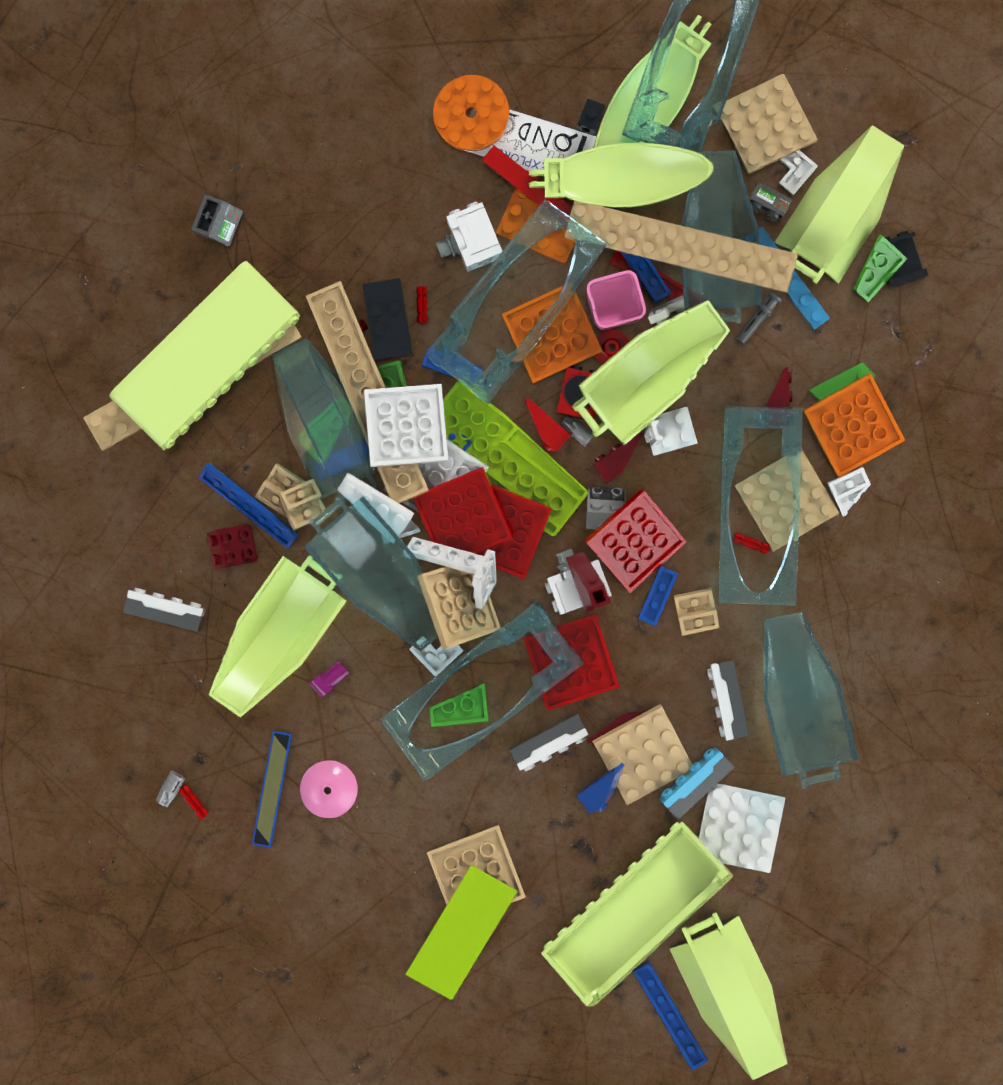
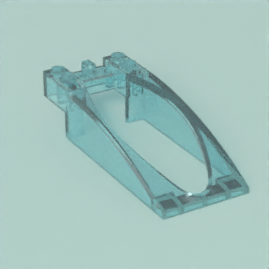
[622,0,760,154]
[427,199,606,404]
[719,405,803,606]
[380,602,585,782]

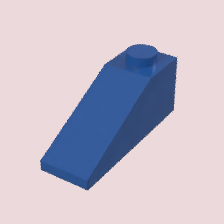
[577,763,625,814]

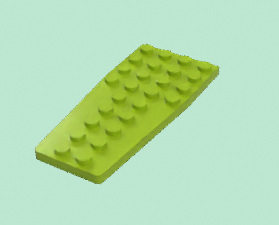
[443,379,588,536]

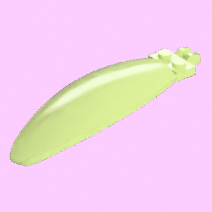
[594,15,712,148]
[529,143,713,208]

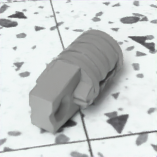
[560,416,594,447]
[156,770,186,807]

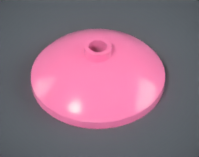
[300,760,358,818]

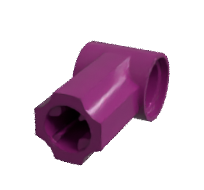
[309,661,349,698]

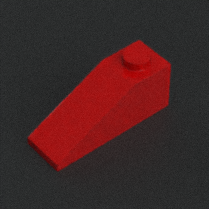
[525,398,571,454]

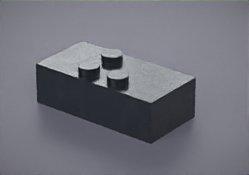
[362,278,413,362]

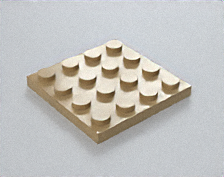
[715,73,818,175]
[734,447,839,552]
[417,567,501,650]
[593,704,692,805]
[427,824,526,905]

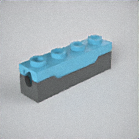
[659,747,734,819]

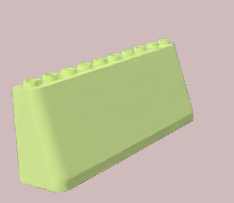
[110,261,300,450]
[541,822,733,1006]

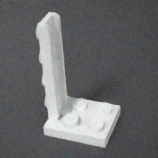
[644,407,697,456]
[405,537,497,609]

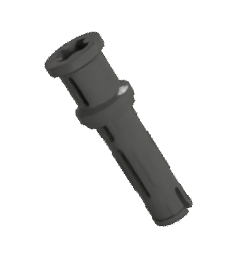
[735,291,782,345]

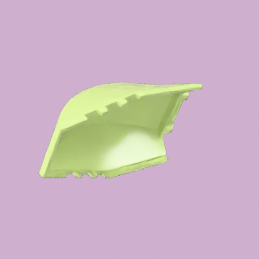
[774,125,904,284]
[572,300,730,444]
[209,555,347,717]
[669,912,788,1080]

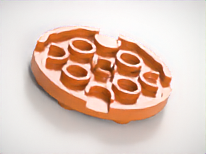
[433,75,509,151]

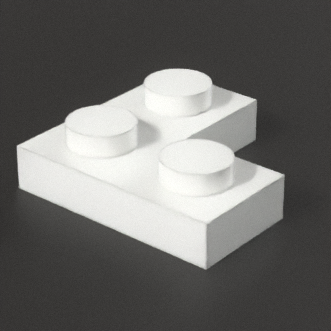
[778,150,818,196]
[648,294,689,325]
[409,636,463,677]

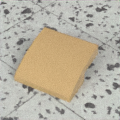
[255,463,306,518]
[279,479,328,531]
[673,588,719,636]

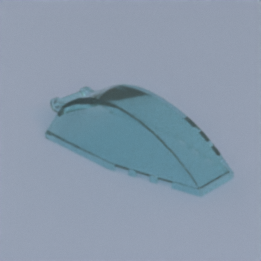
[682,150,762,324]
[272,338,379,505]
[304,496,438,651]
[763,612,859,789]

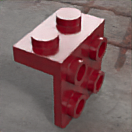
[206,524,257,570]

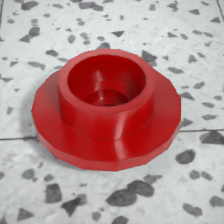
[595,329,629,365]

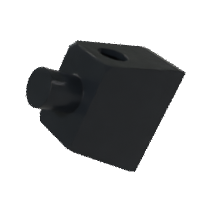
[576,99,606,136]

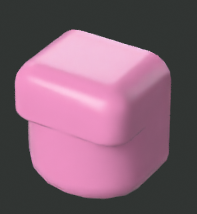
[586,270,646,330]

